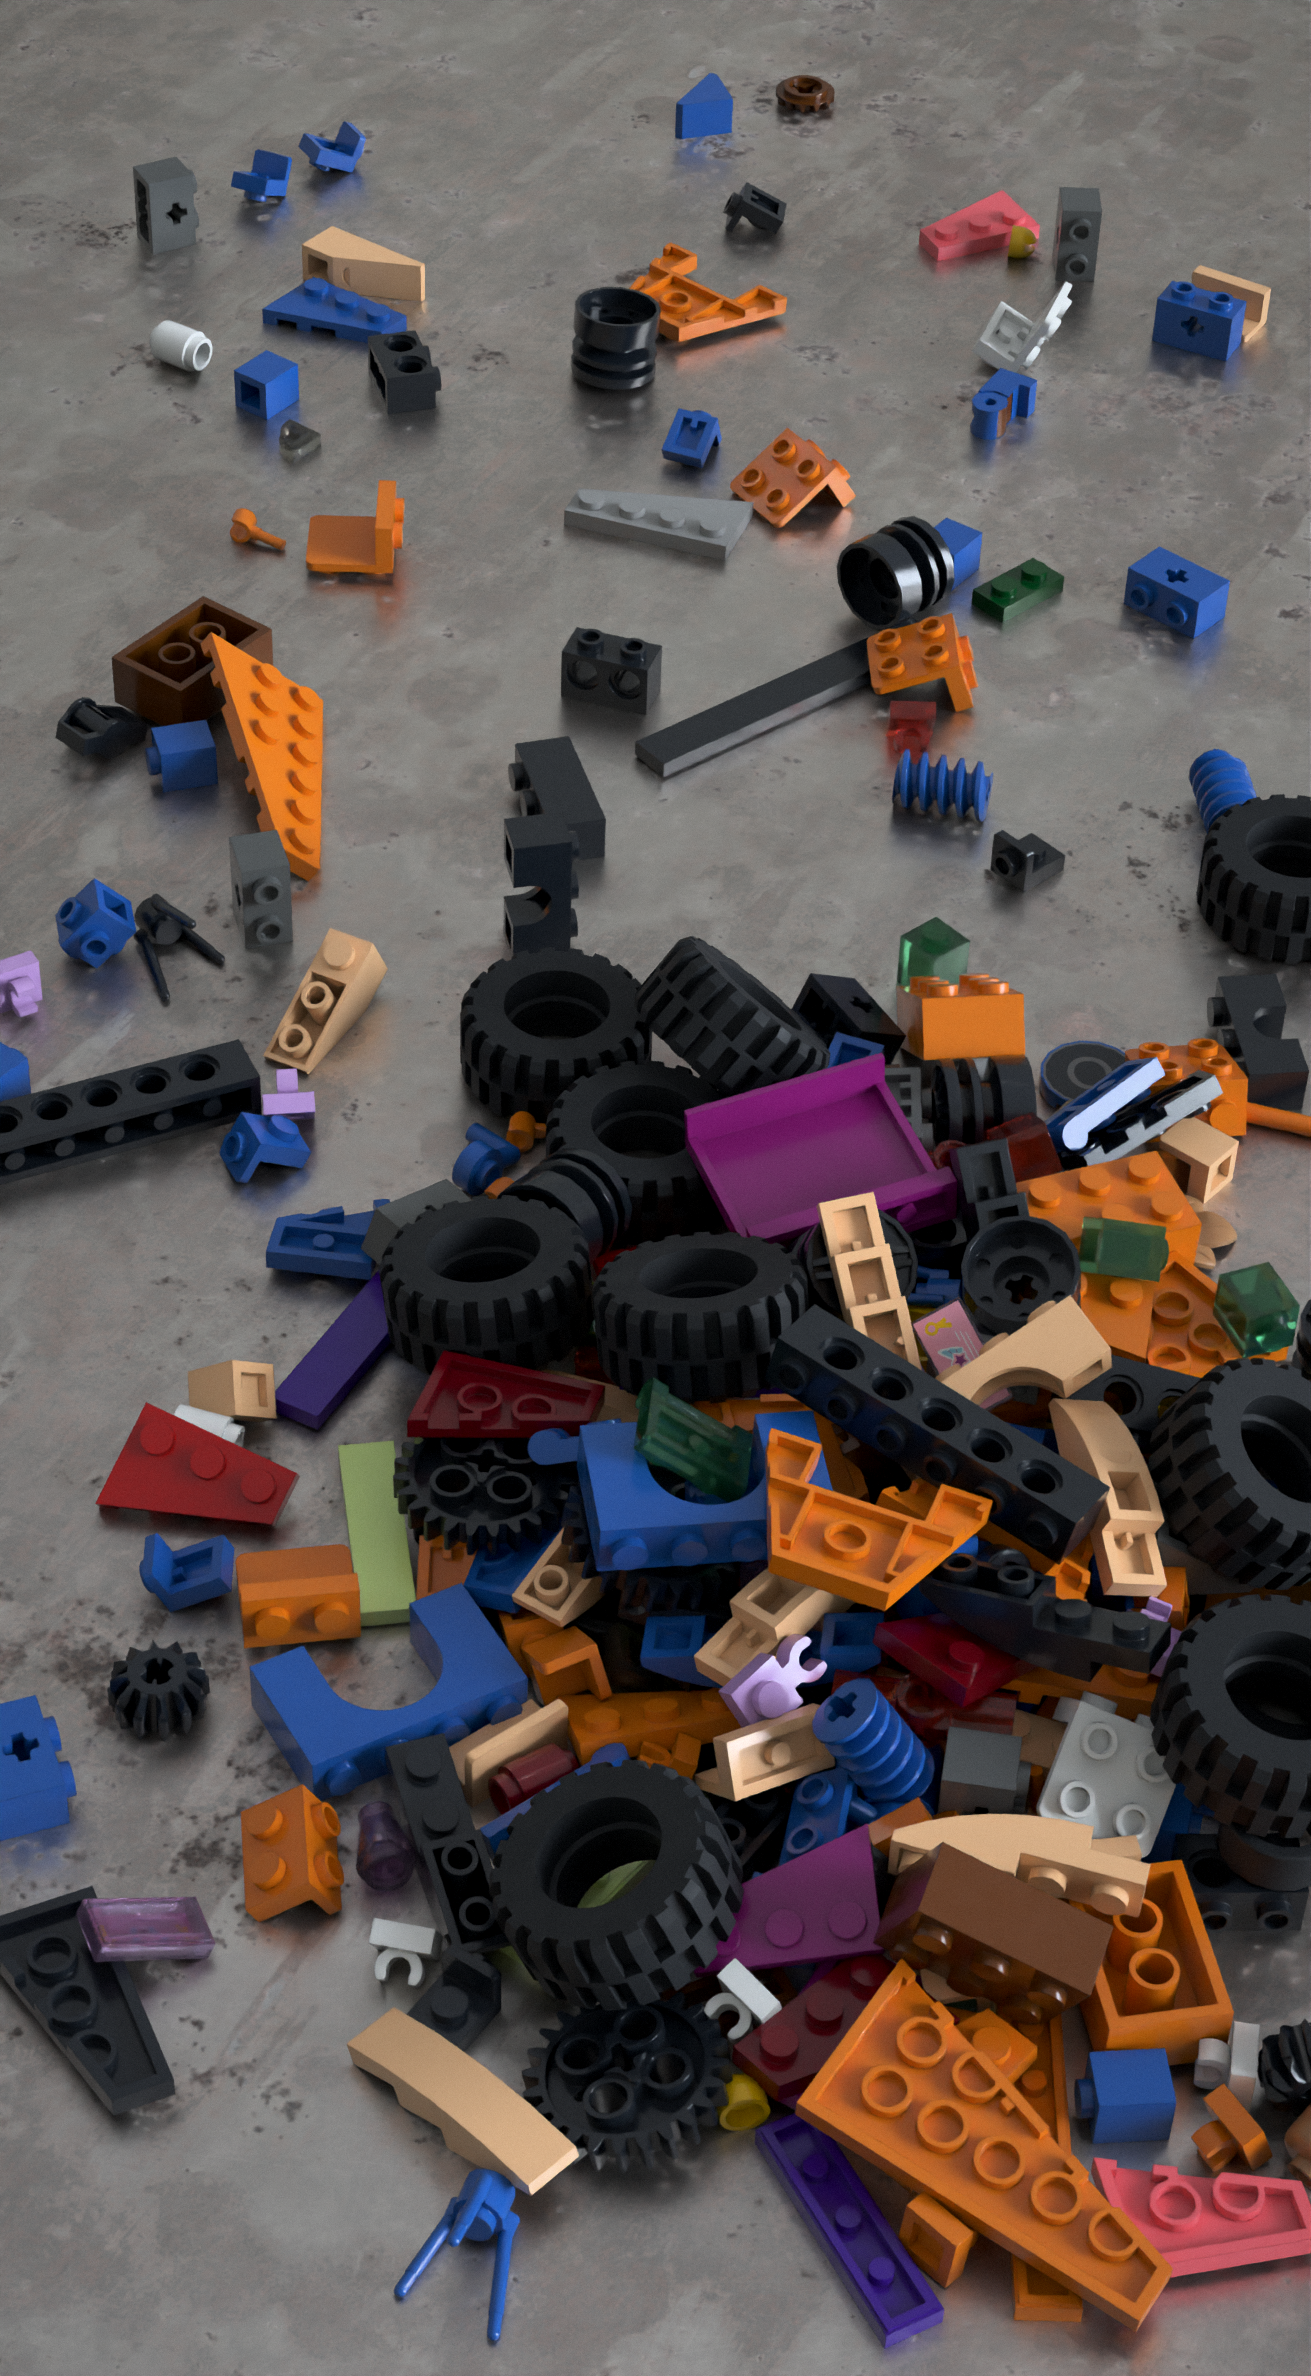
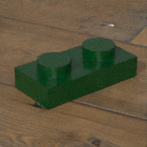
[971,558,1064,623]

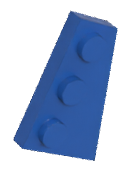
[262,277,407,343]

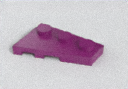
[694,1824,885,1978]

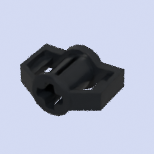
[56,697,148,759]

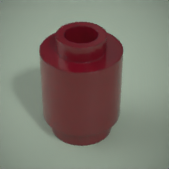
[488,1743,580,1816]

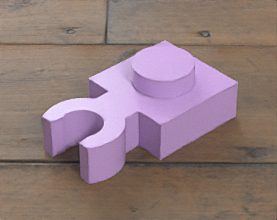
[718,1634,827,1728]

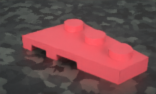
[919,190,1040,262]
[1091,2157,1311,2278]

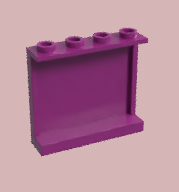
[684,1053,957,1249]

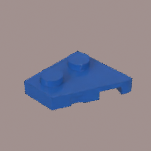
[266,1199,390,1280]

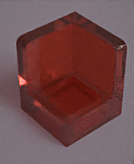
[985,1112,1063,1183]

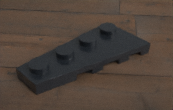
[1021,1070,1223,1180]
[0,1886,175,2116]

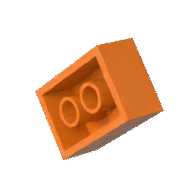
[896,973,1025,1060]
[1016,1151,1202,1278]
[1057,1859,1234,2066]

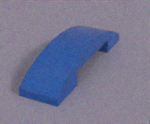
[640,1612,885,1689]

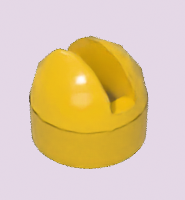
[1008,225,1037,259]
[716,2073,770,2131]

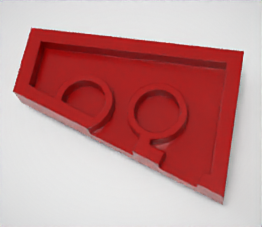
[95,1402,300,1527]

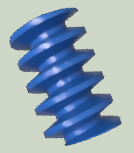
[892,748,993,822]
[1189,749,1257,834]
[812,1678,936,1802]

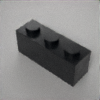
[508,736,606,861]

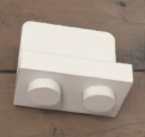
[972,281,1073,373]
[1036,1691,1176,1858]

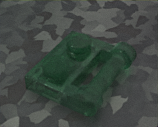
[633,1377,753,1503]

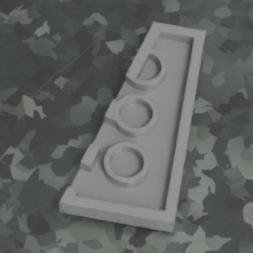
[564,488,754,561]

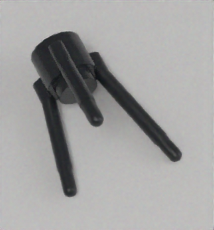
[134,894,225,1001]

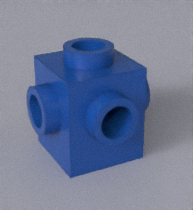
[55,878,136,968]

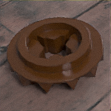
[776,75,835,113]

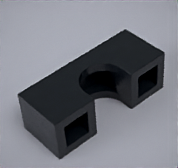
[503,812,580,958]
[1207,974,1309,1110]

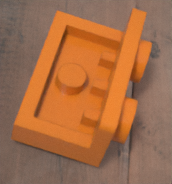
[241,1784,344,1922]

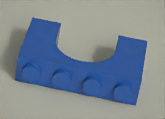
[577,1410,833,1571]
[249,1583,528,1801]

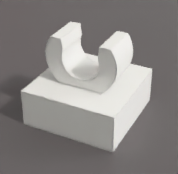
[369,1918,443,1988]
[704,1958,782,2045]
[1193,2021,1260,2113]

